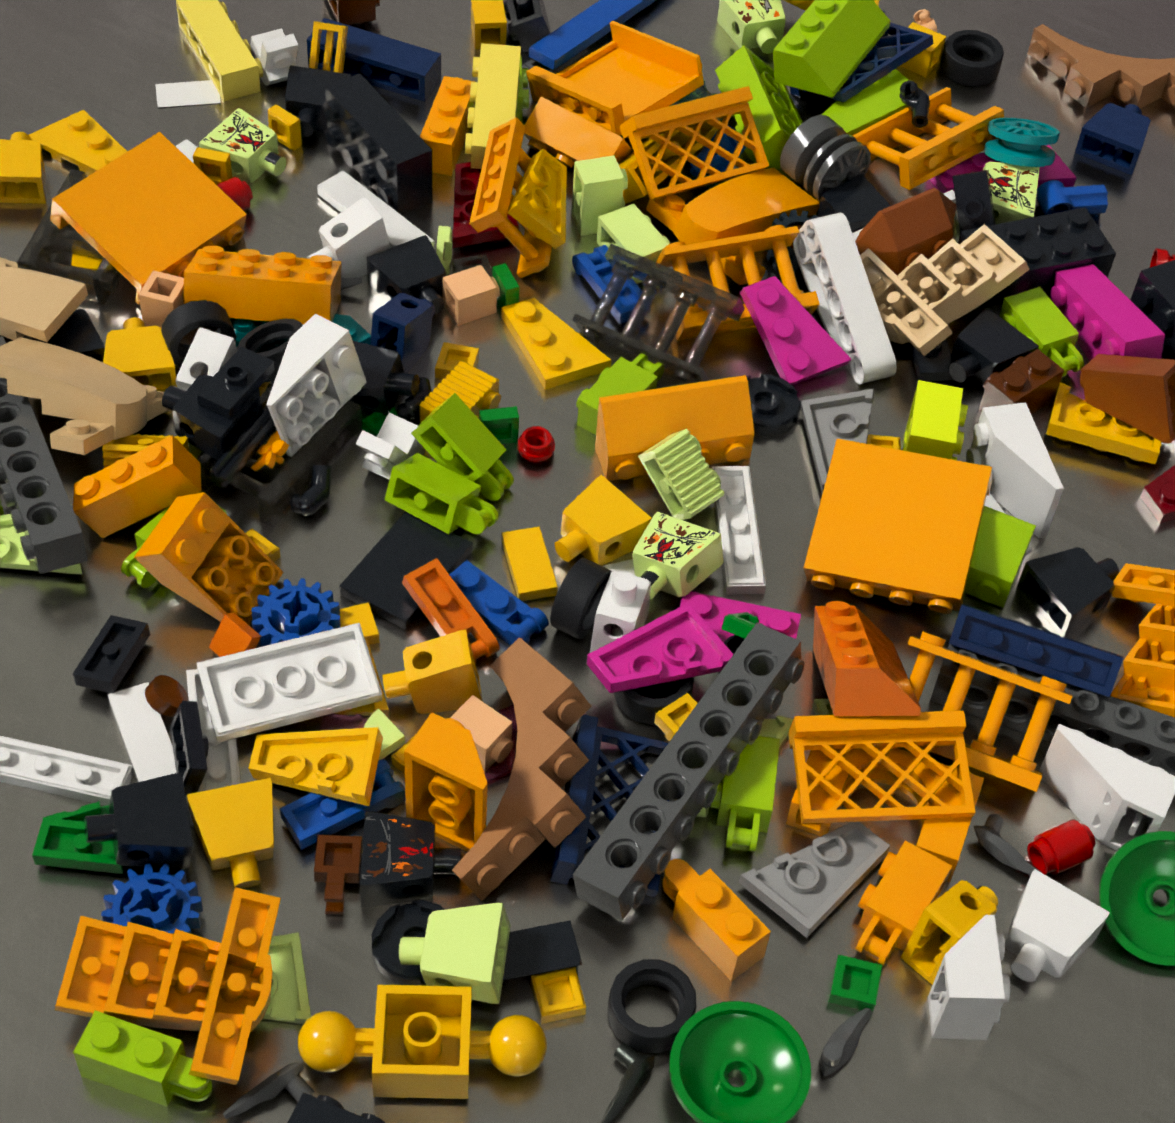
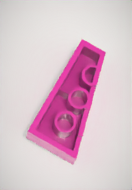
[1051,264,1165,361]

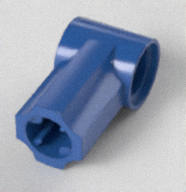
[1036,180,1108,215]

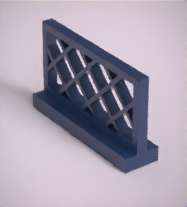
[790,10,934,103]
[949,604,1123,697]
[550,714,669,897]

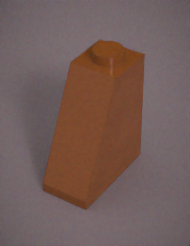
[1080,354,1175,444]

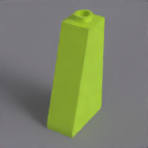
[822,69,919,135]

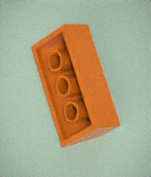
[813,601,921,716]

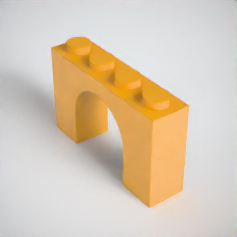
[786,747,984,882]

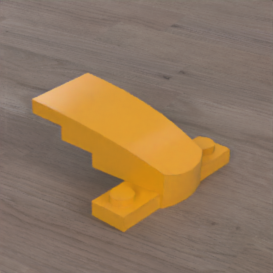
[646,168,820,285]
[1110,563,1175,717]
[55,887,281,1085]

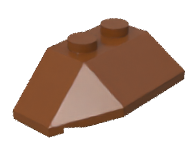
[855,188,957,276]

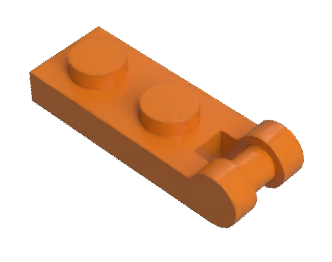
[402,558,500,663]

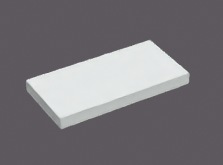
[196,623,382,743]

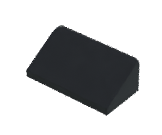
[503,920,582,980]

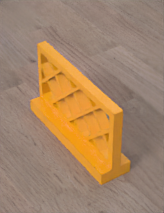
[619,86,769,201]
[788,711,976,824]

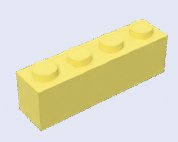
[176,0,263,101]
[465,43,521,169]

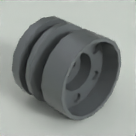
[780,114,871,202]

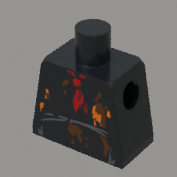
[360,811,461,907]

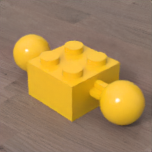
[298,985,547,1099]

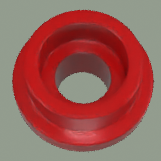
[517,426,555,462]

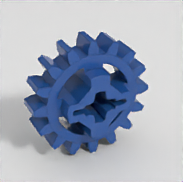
[252,578,341,647]
[101,864,203,934]

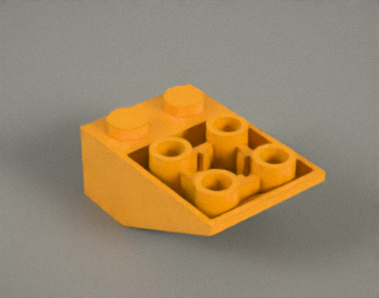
[134,492,284,625]

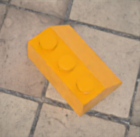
[404,712,488,852]

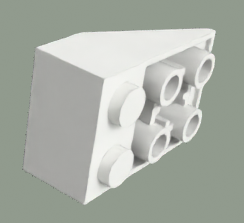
[267,313,367,457]
[1039,724,1175,851]

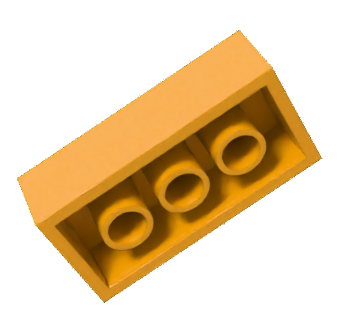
[184,246,342,324]

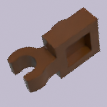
[314,835,362,915]

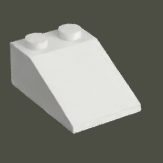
[966,402,1064,538]

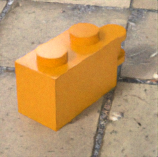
[855,840,952,966]
[662,859,771,982]

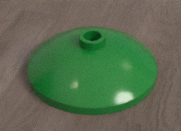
[1099,831,1175,966]
[669,1001,811,1123]

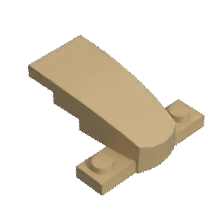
[860,224,1029,356]
[0,257,88,342]
[0,337,169,455]

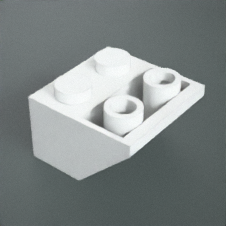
[928,915,1010,1040]

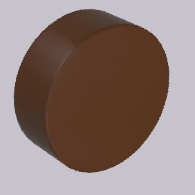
[145,675,189,717]

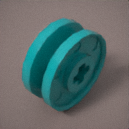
[984,118,1060,167]

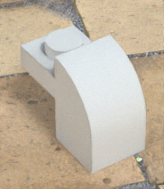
[250,28,298,86]
[356,413,426,479]

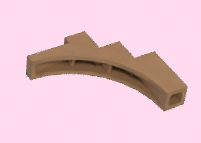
[1027,24,1175,109]
[452,637,592,901]

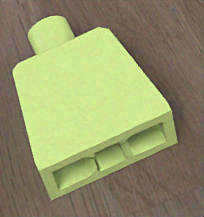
[399,903,511,1004]

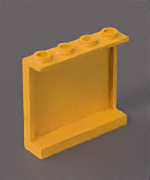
[526,21,704,136]
[50,132,247,305]
[803,439,992,614]

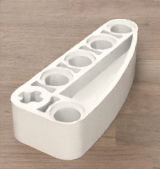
[793,212,897,385]

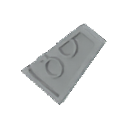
[801,389,874,494]
[739,822,890,938]

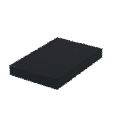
[339,511,473,630]

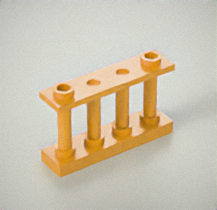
[852,87,1004,190]
[469,117,552,279]
[656,225,820,341]
[908,631,1072,792]

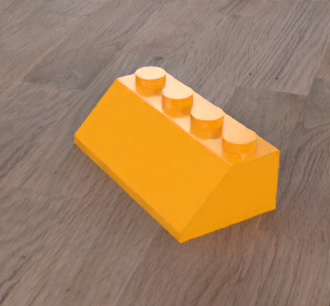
[595,375,755,481]

